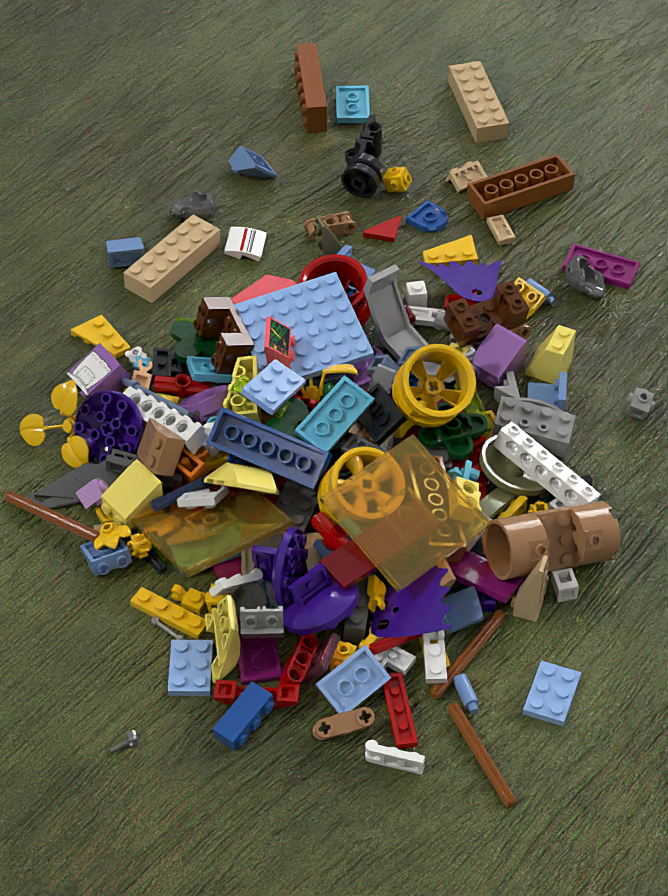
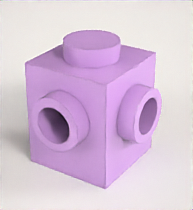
[76,478,109,509]

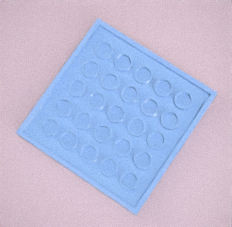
[234,272,374,380]

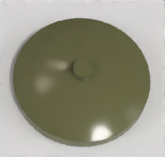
[479,435,546,496]

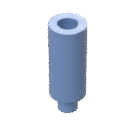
[526,278,556,305]
[453,674,479,714]

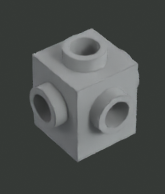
[626,387,655,421]

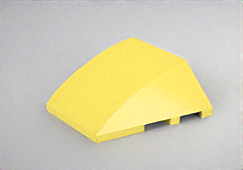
[204,462,280,495]
[205,595,240,683]

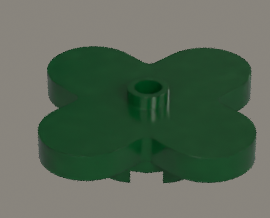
[171,321,219,363]
[266,398,309,443]
[418,402,488,460]

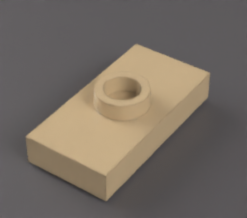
[487,215,516,245]

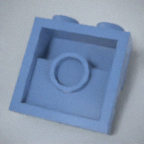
[80,538,132,576]

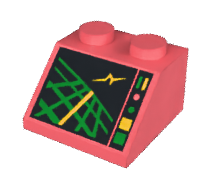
[264,317,296,369]

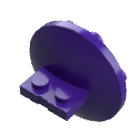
[74,390,144,464]
[251,527,308,608]
[283,563,360,636]

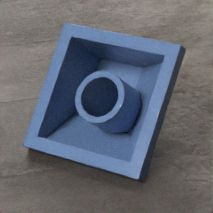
[228,145,278,178]

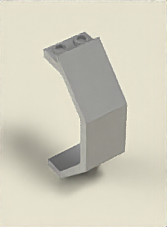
[363,264,476,383]
[240,525,284,639]

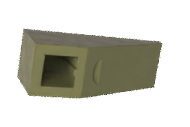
[314,215,342,259]

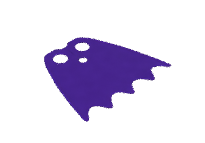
[370,552,452,637]

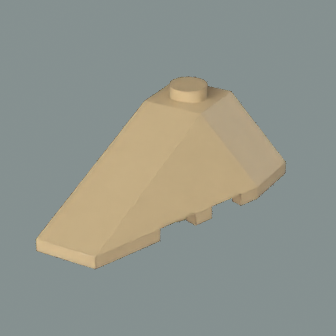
[511,555,548,622]

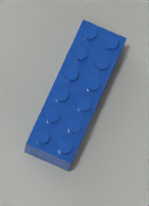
[206,407,332,491]

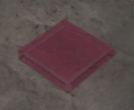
[302,633,341,684]

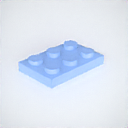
[241,359,306,415]
[168,640,213,696]
[315,645,391,713]
[523,661,581,726]

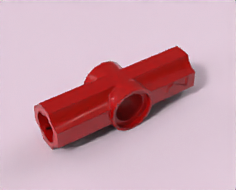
[154,374,212,399]
[311,512,350,551]

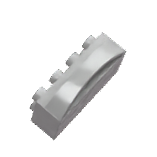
[490,396,575,458]

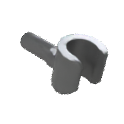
[110,730,139,753]

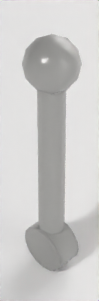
[151,617,184,640]

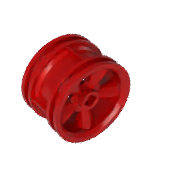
[298,254,371,327]

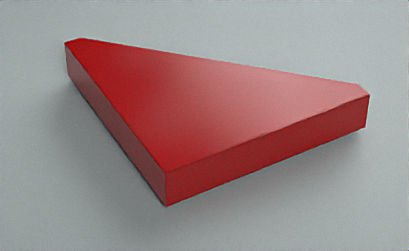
[363,216,402,242]

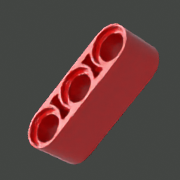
[279,634,319,684]

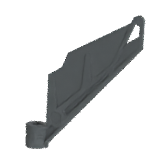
[27,459,164,509]

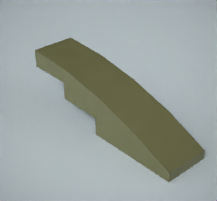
[479,487,520,519]

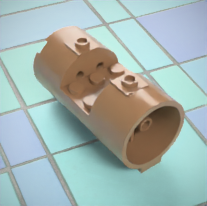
[482,501,621,580]

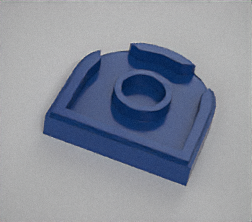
[406,200,448,233]

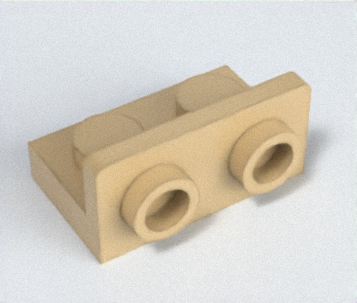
[445,161,487,193]

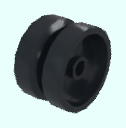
[341,153,384,198]

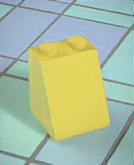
[525,325,576,384]
[101,459,163,529]

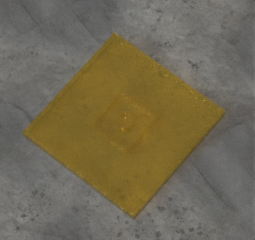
[320,434,491,592]
[131,484,293,578]

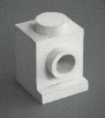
[551,568,579,602]

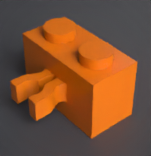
[175,446,211,482]

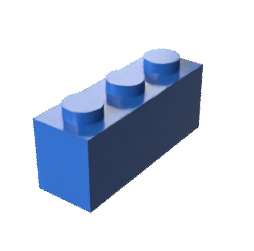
[213,682,274,751]

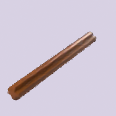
[4,490,100,542]
[430,610,505,699]
[448,703,516,807]

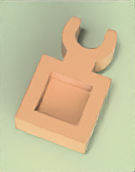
[132,359,152,390]

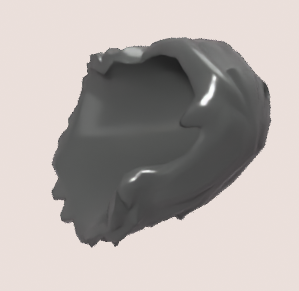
[170,190,217,221]
[565,254,606,299]

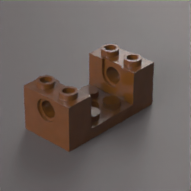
[443,280,530,348]
[193,297,254,374]

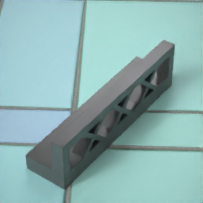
[106,449,183,489]

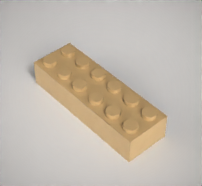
[448,61,509,144]
[123,215,221,303]

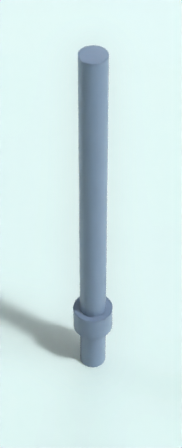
[121,377,193,419]

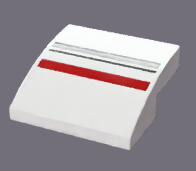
[224,227,267,261]

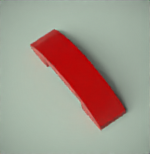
[213,680,300,709]

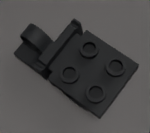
[345,115,382,163]

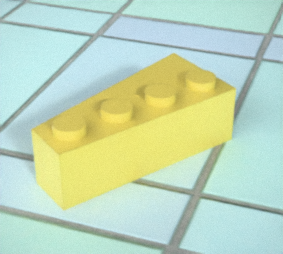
[223,355,261,423]

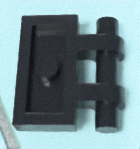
[152,348,186,380]

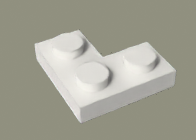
[374,638,416,676]

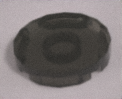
[231,583,270,622]

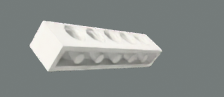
[123,386,208,455]
[493,422,600,507]

